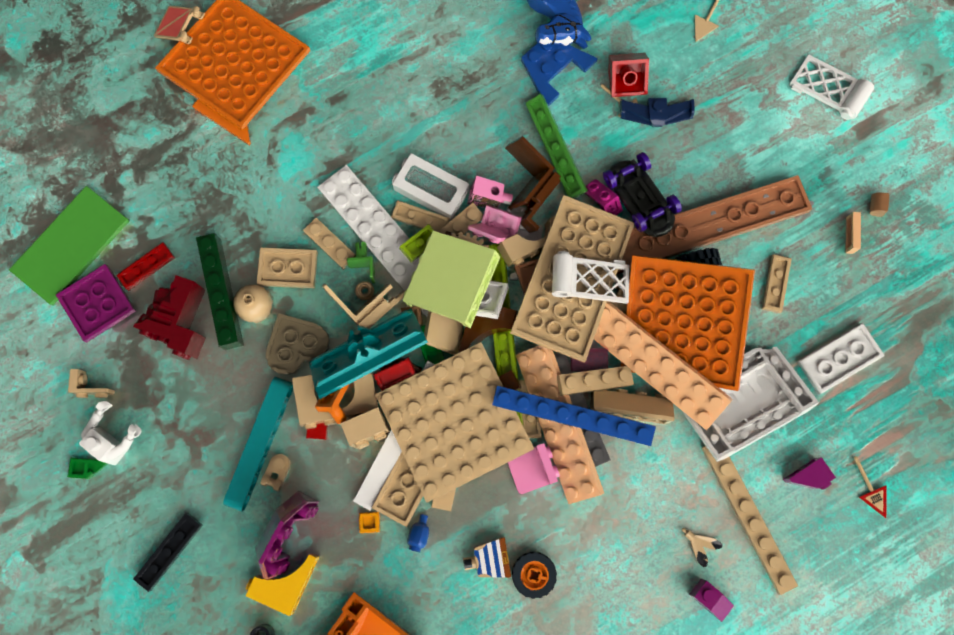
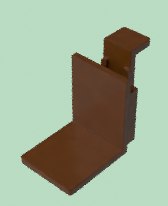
[505,136,561,233]

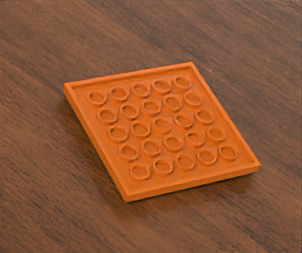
[155,0,310,130]
[621,255,755,391]

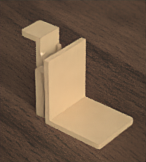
[321,284,405,328]

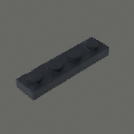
[133,513,203,592]

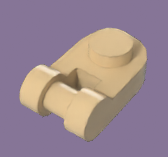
[260,454,291,492]

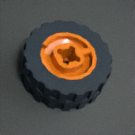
[512,552,557,599]

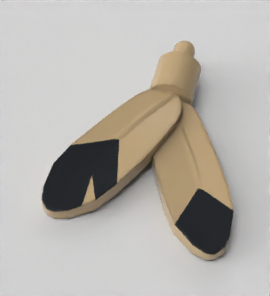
[682,528,723,567]

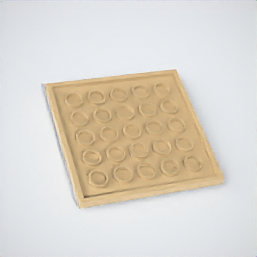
[375,342,534,503]

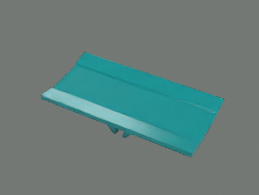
[309,308,428,399]

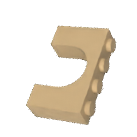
[292,372,378,429]

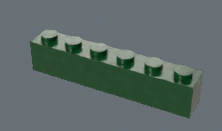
[196,233,244,350]

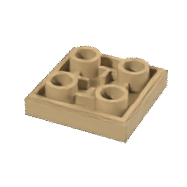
[424,311,463,355]

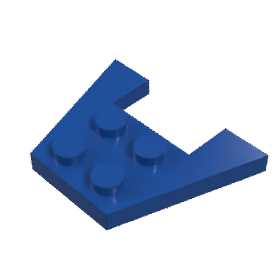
[521,43,598,106]

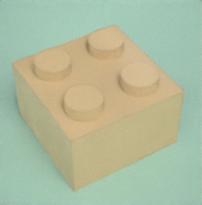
[340,407,390,450]

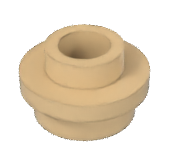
[355,281,374,300]

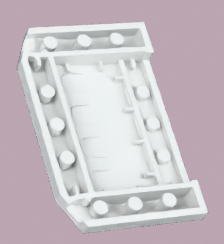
[682,347,819,462]

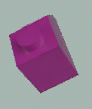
[783,457,836,490]
[689,579,734,622]

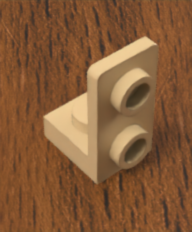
[68,369,115,398]

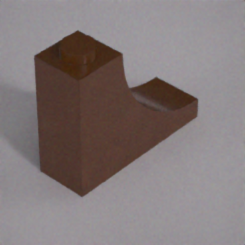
[458,307,518,353]

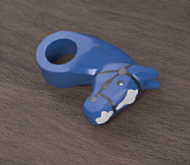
[527,0,591,49]

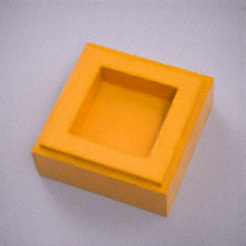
[359,512,380,533]

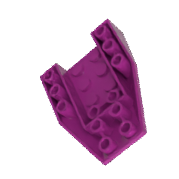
[255,491,319,579]

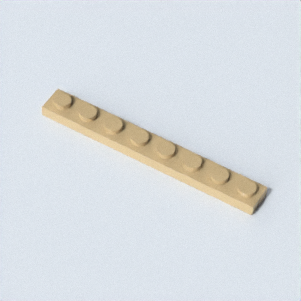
[701,446,798,595]

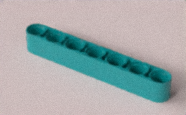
[223,377,294,512]

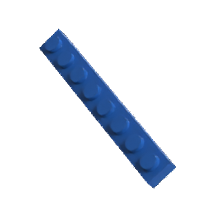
[492,385,656,446]

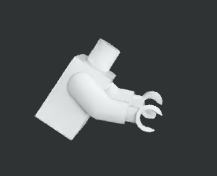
[79,401,142,465]

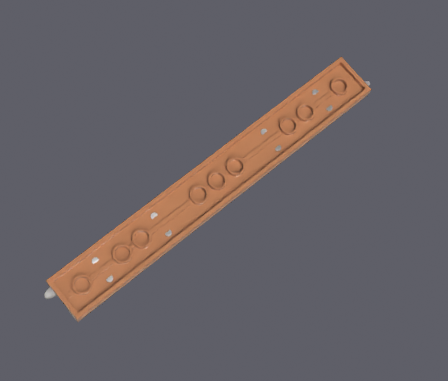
[509,175,814,297]

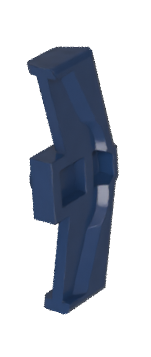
[620,98,695,127]

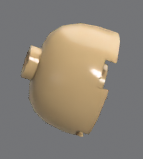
[233,285,273,323]

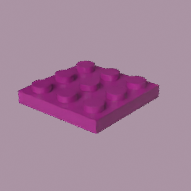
[56,264,136,343]

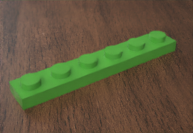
[526,94,587,199]

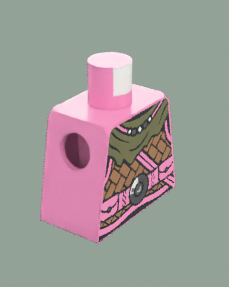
[467,176,513,208]

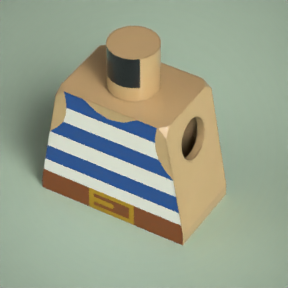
[463,537,511,578]

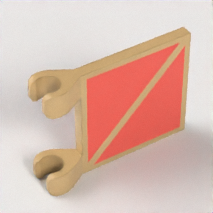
[154,6,205,44]

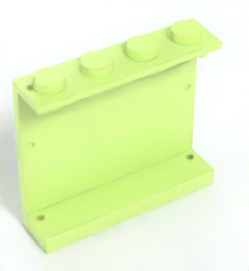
[403,231,500,328]

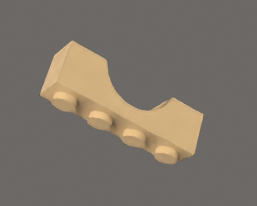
[497,216,555,267]

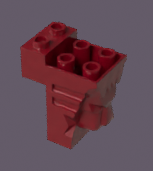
[133,275,206,360]

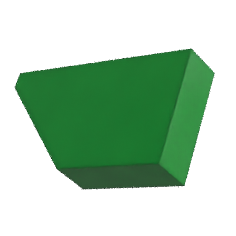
[67,457,108,479]

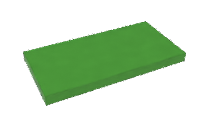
[9,186,129,306]

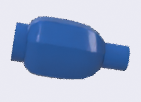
[407,514,429,553]

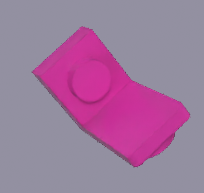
[584,179,623,216]

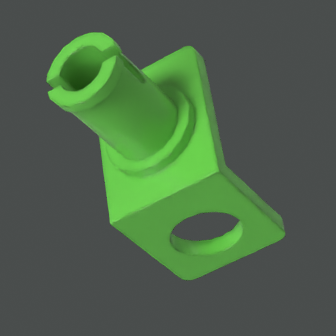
[347,242,375,284]

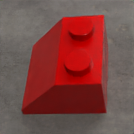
[608,52,649,97]

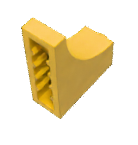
[246,553,320,616]

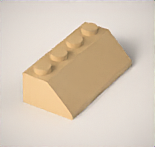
[590,389,675,424]

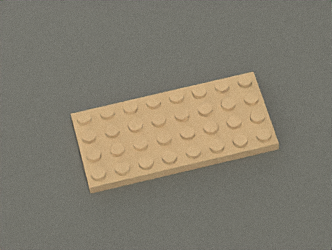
[510,195,635,363]

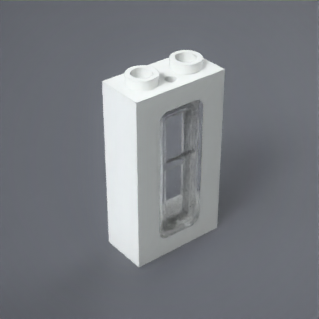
[392,153,470,220]

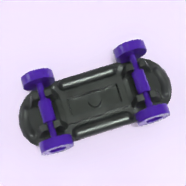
[603,152,682,237]

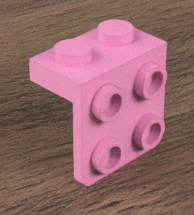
[468,205,522,244]
[508,443,560,494]

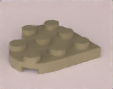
[265,313,329,375]

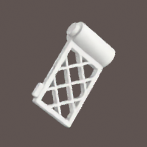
[790,55,874,120]
[552,251,629,304]

